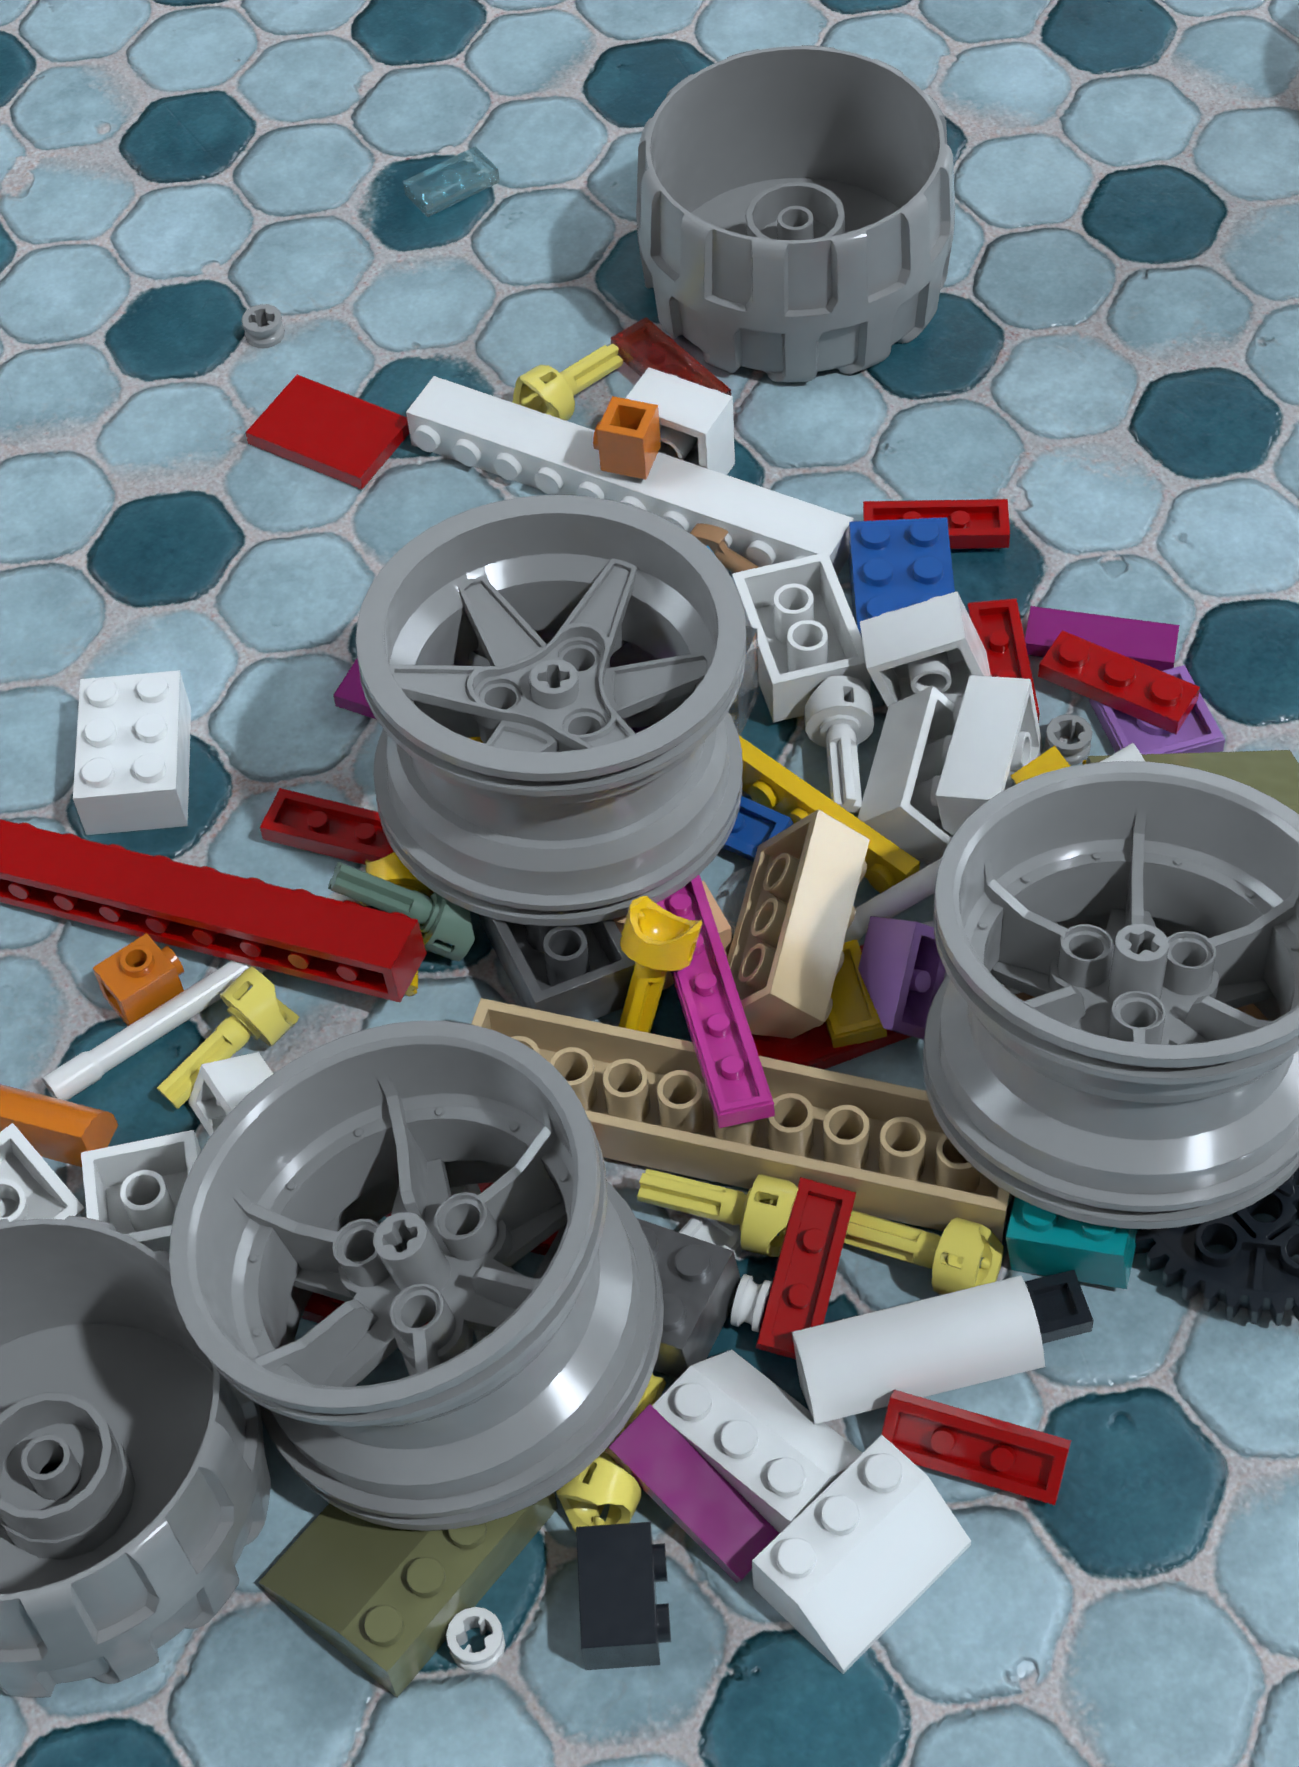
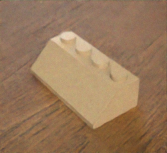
[727,809,870,1039]

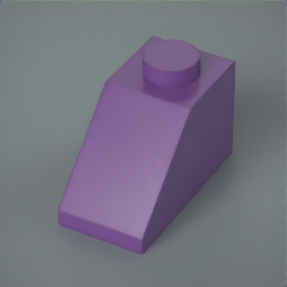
[858,916,946,1040]

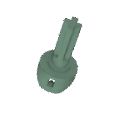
[328,862,475,961]

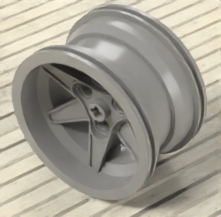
[356,495,746,926]
[923,761,1299,1229]
[169,1021,664,1531]

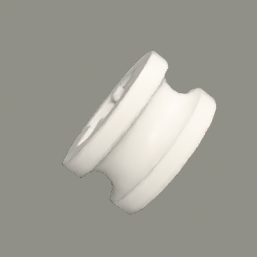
[730,1274,773,1332]
[446,1607,505,1673]

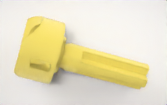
[513,344,623,421]
[157,966,299,1109]
[637,1169,798,1257]
[844,1210,1004,1295]
[556,1373,666,1532]

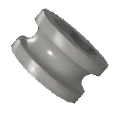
[242,304,285,348]
[1045,714,1093,765]

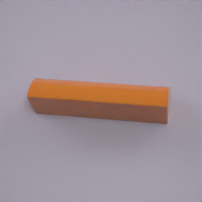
[0,1084,118,1167]

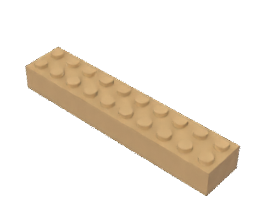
[471,998,1013,1244]

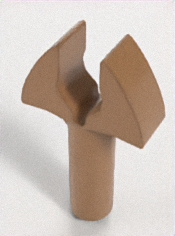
[690,523,759,573]

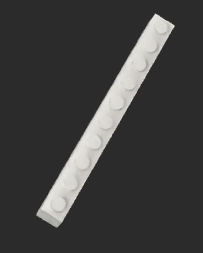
[406,376,854,576]

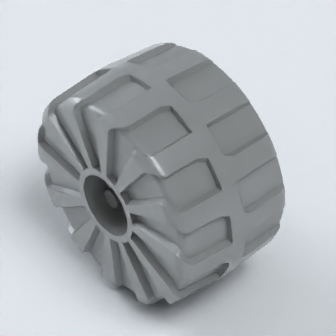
[636,45,955,382]
[0,1216,271,1698]

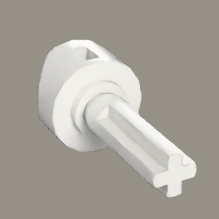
[804,676,874,813]

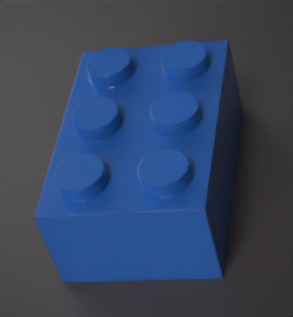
[849,517,955,637]

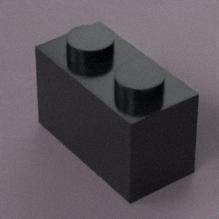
[576,1522,671,1670]

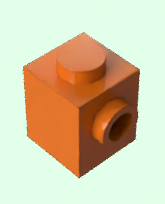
[593,396,661,480]
[92,933,184,1026]

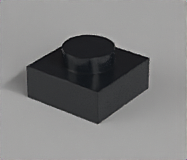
[1025,1270,1094,1344]

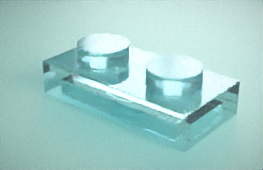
[403,146,500,217]

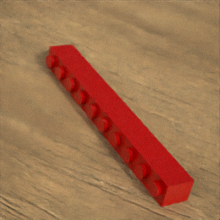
[0,819,427,1003]

